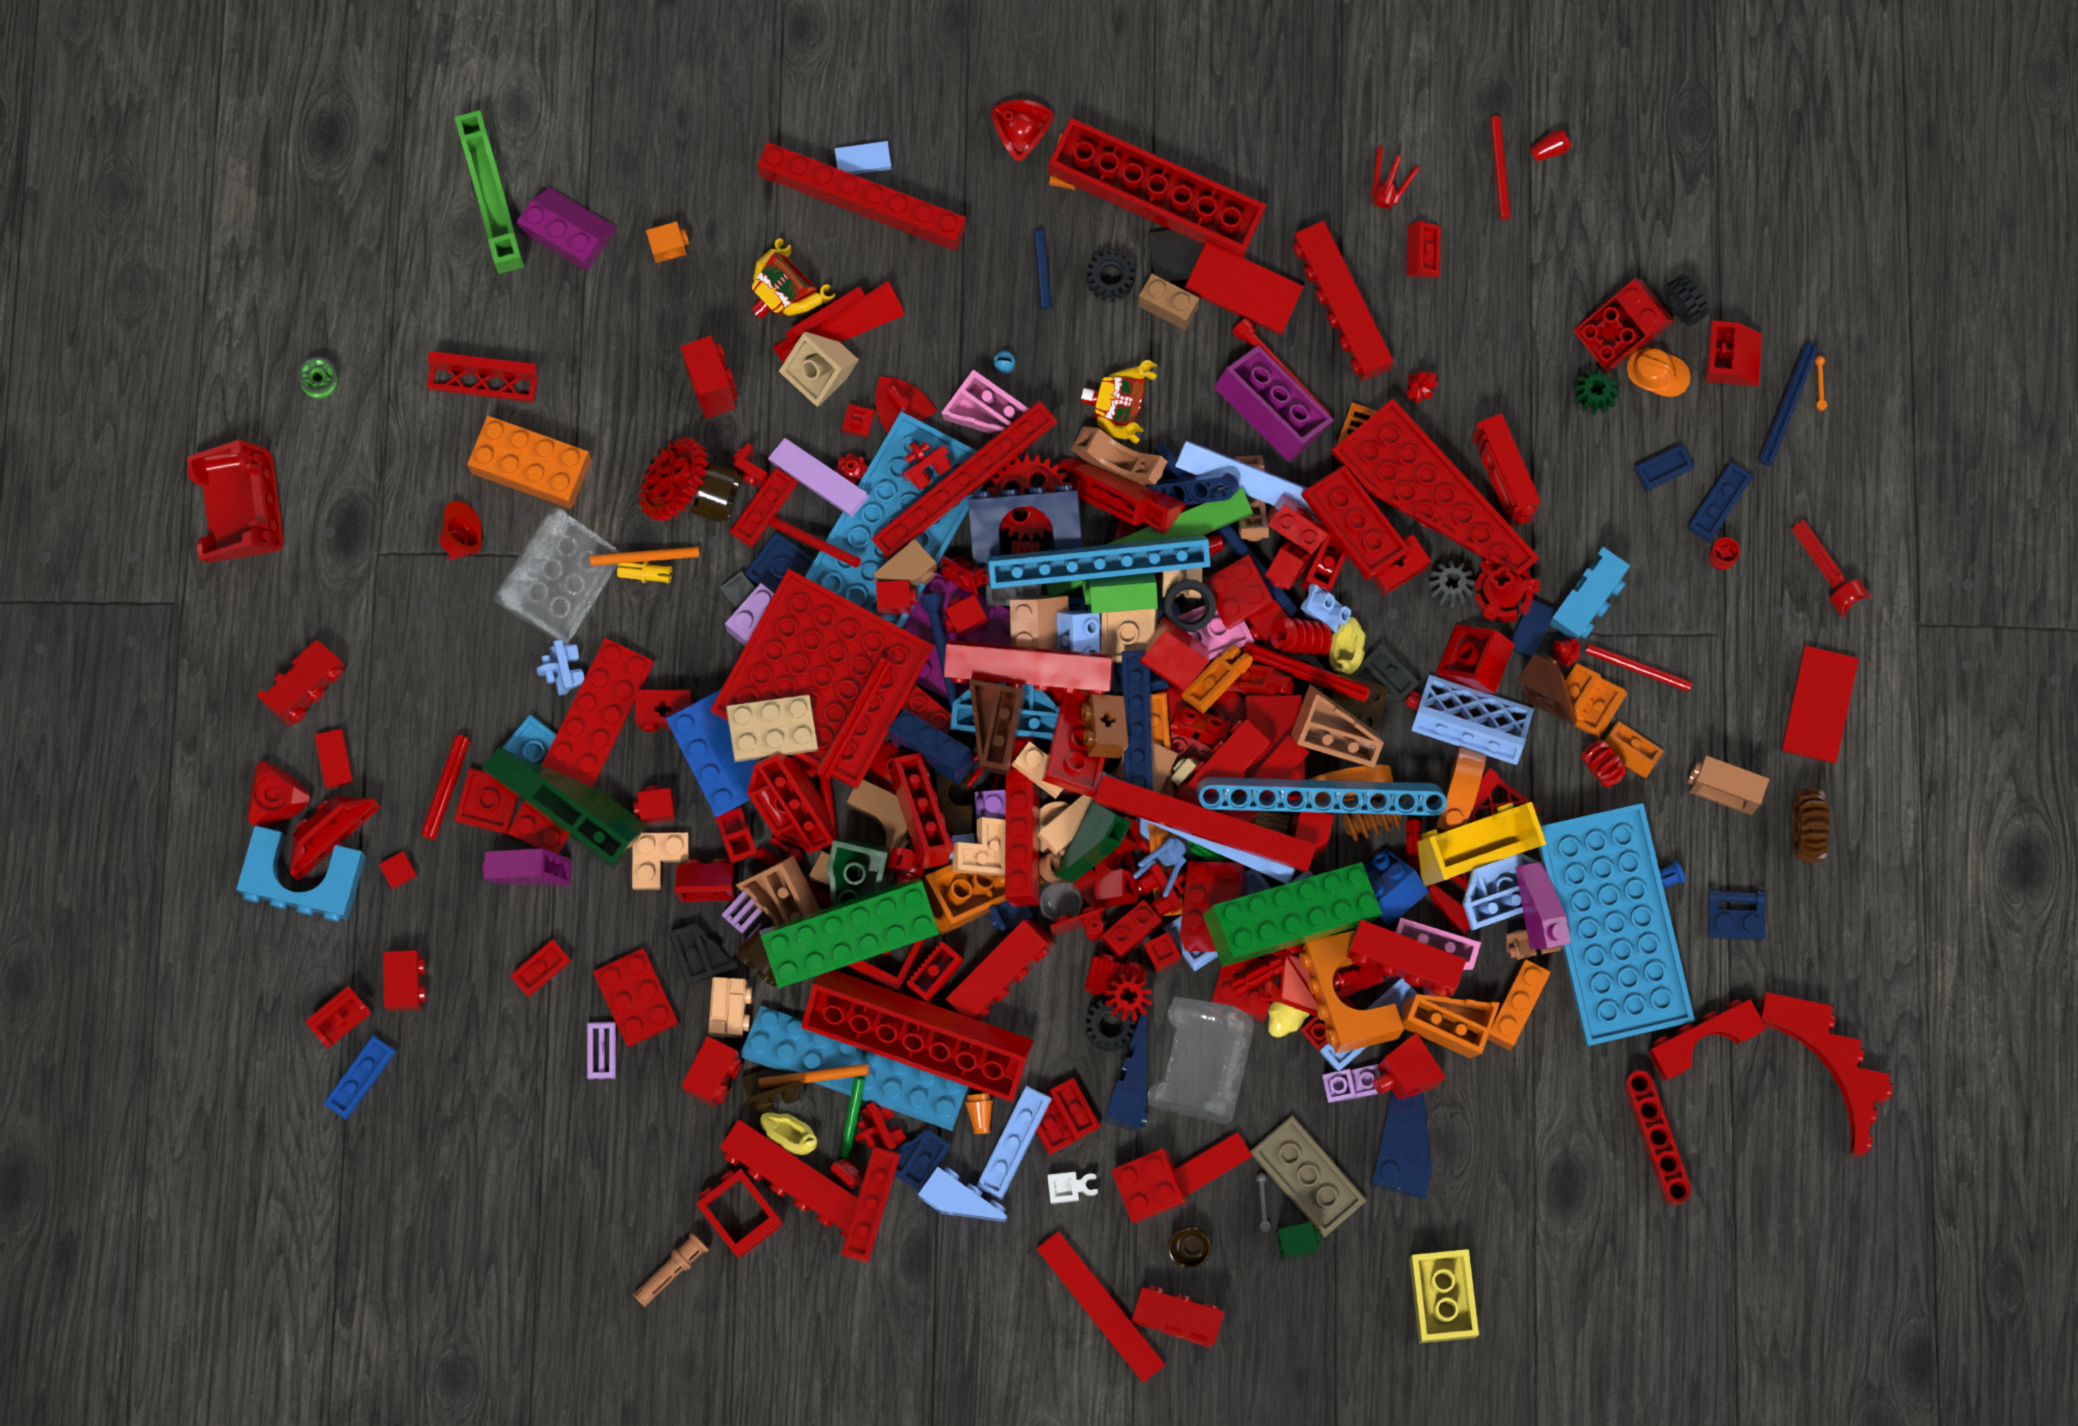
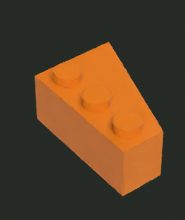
[1399,994,1500,1058]

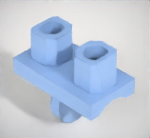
[1301,584,1351,632]
[536,640,584,696]

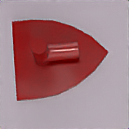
[876,376,937,434]

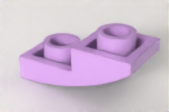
[1322,1064,1381,1103]

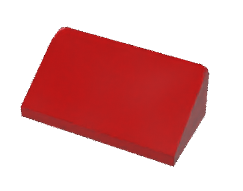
[1407,221,1441,278]

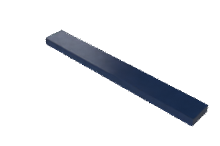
[1154,443,1297,618]

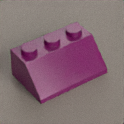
[517,188,617,272]

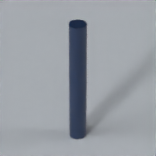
[1034,230,1051,310]

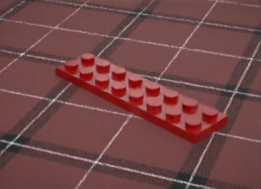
[507,638,655,855]

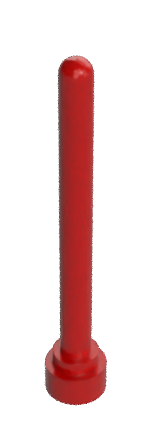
[1231,318,1329,414]

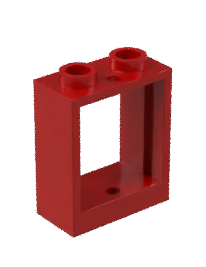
[848,938,928,993]
[696,1169,783,1260]

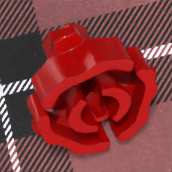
[1474,559,1540,622]

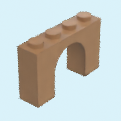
[809,780,909,890]

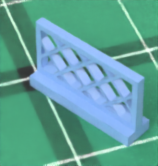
[1411,675,1534,765]

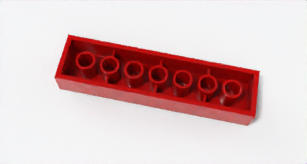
[1047,118,1266,258]
[801,970,1034,1102]

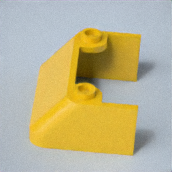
[1417,802,1547,886]

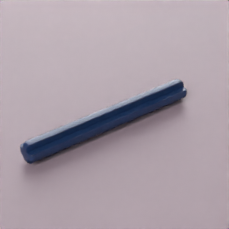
[1759,343,1818,466]

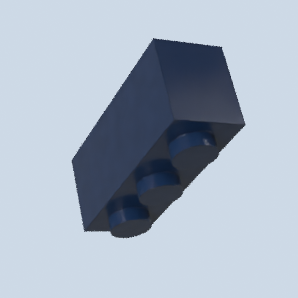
[888,709,975,785]

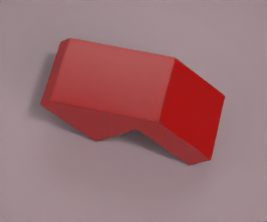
[715,807,758,863]

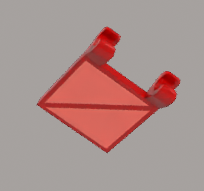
[1258,950,1319,1017]

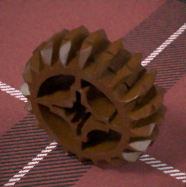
[1791,788,1830,863]

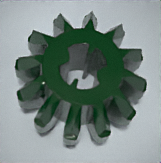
[1573,368,1620,415]

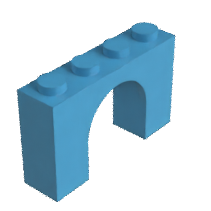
[236,826,366,922]

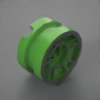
[298,357,338,399]

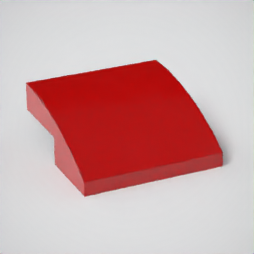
[1036,1078,1100,1156]

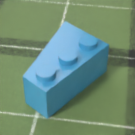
[1549,547,1630,640]

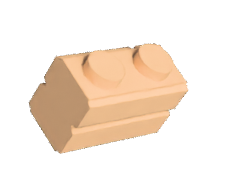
[708,977,752,1039]

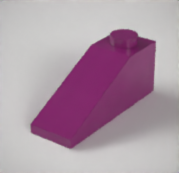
[1515,862,1571,949]

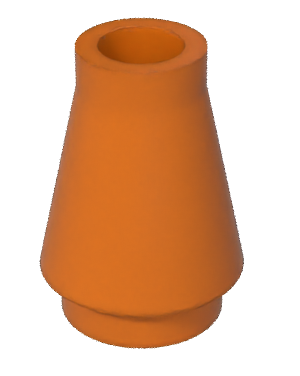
[965,1093,993,1134]

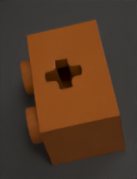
[1081,694,1129,758]

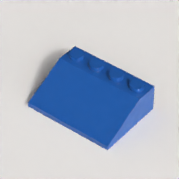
[664,688,765,817]

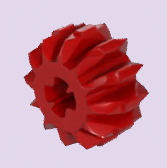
[1581,740,1626,788]
[1105,974,1152,1022]

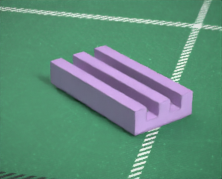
[722,891,764,934]
[587,1022,616,1080]

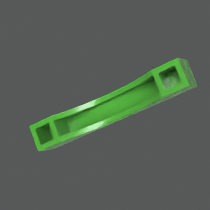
[454,110,524,274]

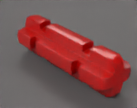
[1406,819,1421,873]
[1231,957,1284,994]

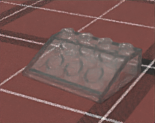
[491,508,623,644]

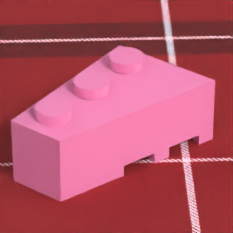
[941,370,1029,436]
[1395,918,1481,970]

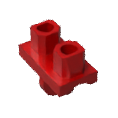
[900,442,952,490]
[1137,864,1186,916]
[855,1102,905,1151]

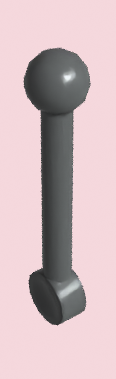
[1256,1173,1271,1232]

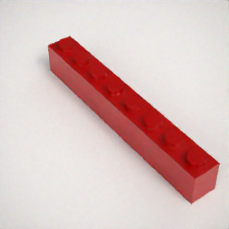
[757,142,966,252]

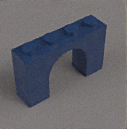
[968,484,1084,565]

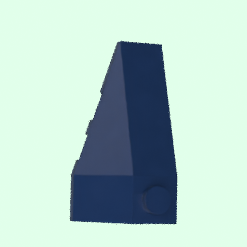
[1105,1014,1150,1133]

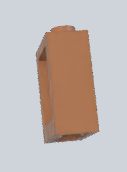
[1687,756,1770,816]

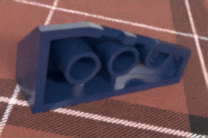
[1370,1092,1432,1200]

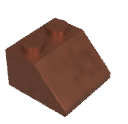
[1517,654,1577,726]

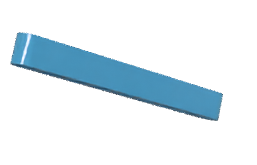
[1196,777,1447,816]

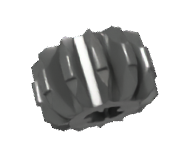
[1428,560,1475,608]

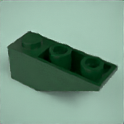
[1055,802,1132,884]

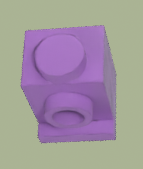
[974,790,1006,820]

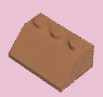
[1010,595,1069,649]

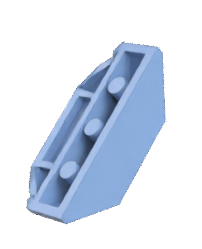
[1463,853,1539,930]

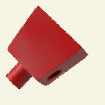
[1373,1033,1446,1100]

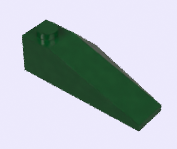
[827,839,891,961]

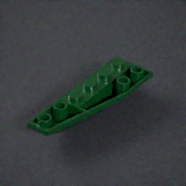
[481,747,648,870]

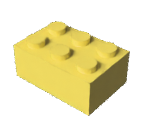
[1409,1249,1479,1343]

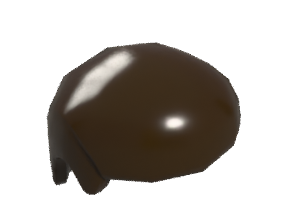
[1168,1226,1212,1269]

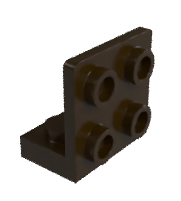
[1323,671,1388,732]
[741,1068,805,1113]

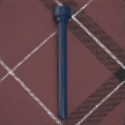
[919,593,959,714]

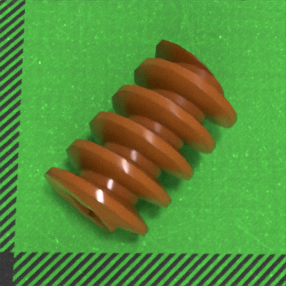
[1341,798,1402,842]

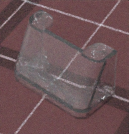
[1148,996,1254,1125]

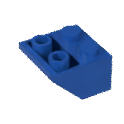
[1364,848,1429,928]

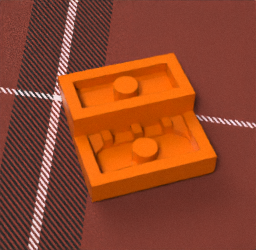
[1565,663,1627,739]

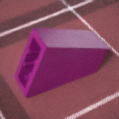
[482,848,571,886]

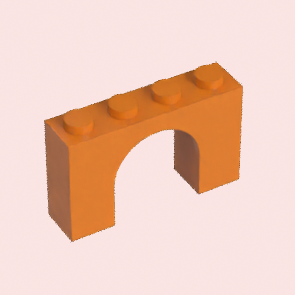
[1299,930,1404,1054]

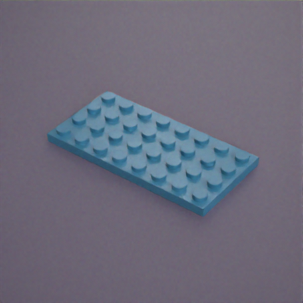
[805,412,986,628]
[1539,803,1695,1046]

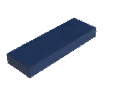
[1687,461,1754,543]

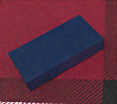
[1633,444,1695,492]
[1511,600,1556,659]

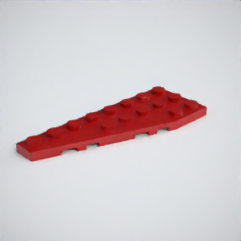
[1331,399,1539,578]

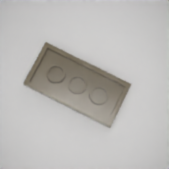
[1250,1116,1367,1238]

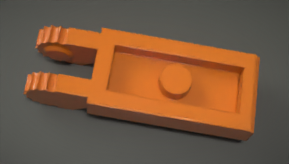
[1181,645,1253,714]

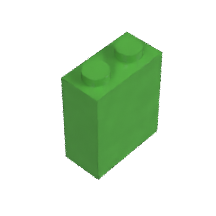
[1082,573,1158,614]

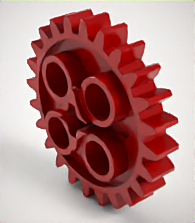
[638,437,709,522]
[986,454,1071,542]

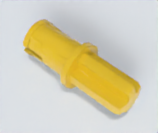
[617,561,672,584]

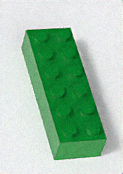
[1203,862,1382,967]
[759,877,939,989]

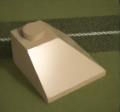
[779,332,859,407]

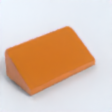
[1604,721,1664,778]

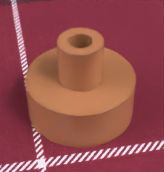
[1039,853,1063,882]

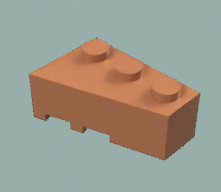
[1291,684,1384,768]

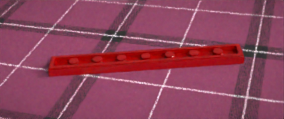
[871,401,1058,560]
[1095,775,1317,873]

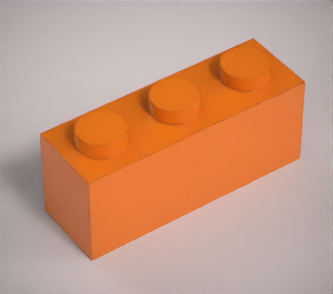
[1487,960,1551,1051]

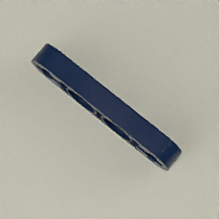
[1147,473,1239,505]

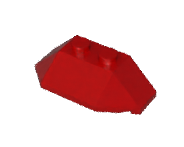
[747,752,836,853]
[290,797,381,882]

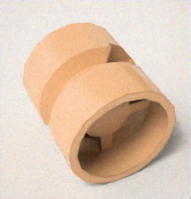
[1162,568,1202,598]

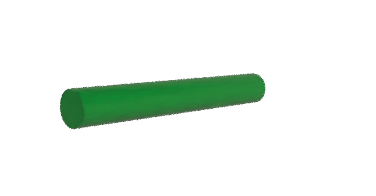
[839,1076,865,1158]

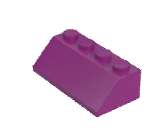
[1213,346,1334,462]

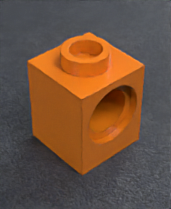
[646,222,689,263]

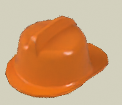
[1627,348,1691,397]

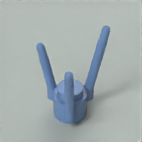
[1133,837,1186,897]

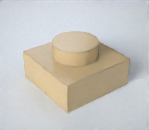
[1170,757,1201,786]

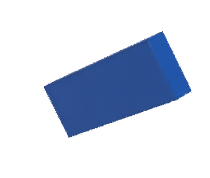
[323,1035,397,1120]

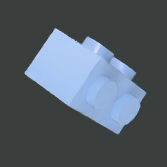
[1057,610,1101,653]

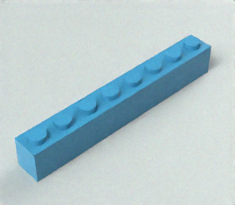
[986,535,1210,589]

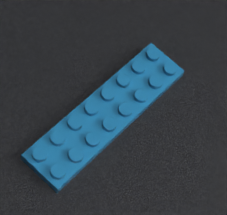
[741,1006,969,1131]

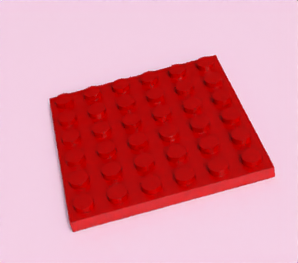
[710,569,934,790]

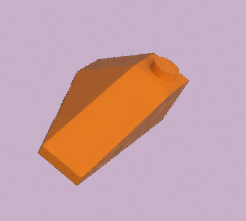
[924,865,1044,935]

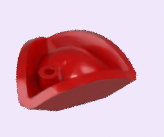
[991,100,1054,161]
[247,761,310,826]

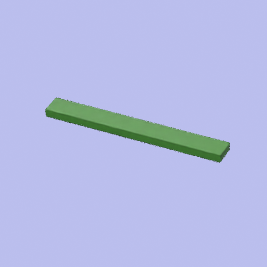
[1045,488,1253,595]

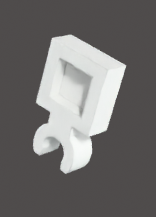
[1048,1172,1098,1204]

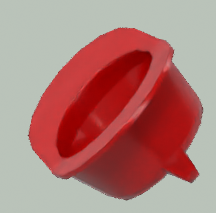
[438,501,482,561]

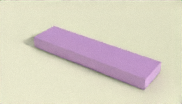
[768,438,869,517]

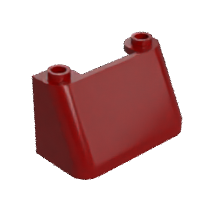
[186,440,283,563]

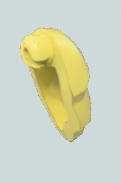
[1329,617,1366,675]
[1268,1002,1310,1037]
[760,1113,817,1155]

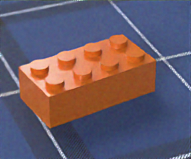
[467,415,592,510]

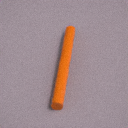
[589,546,699,566]
[759,1063,870,1089]

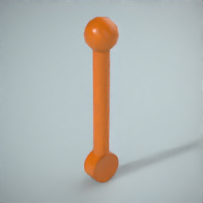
[1814,356,1827,411]

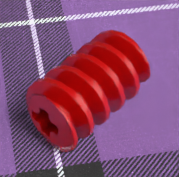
[1270,617,1332,656]

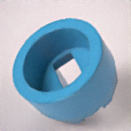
[994,350,1015,374]

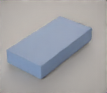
[835,141,891,175]

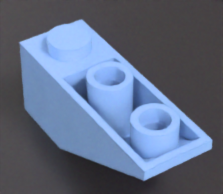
[918,1167,1007,1222]

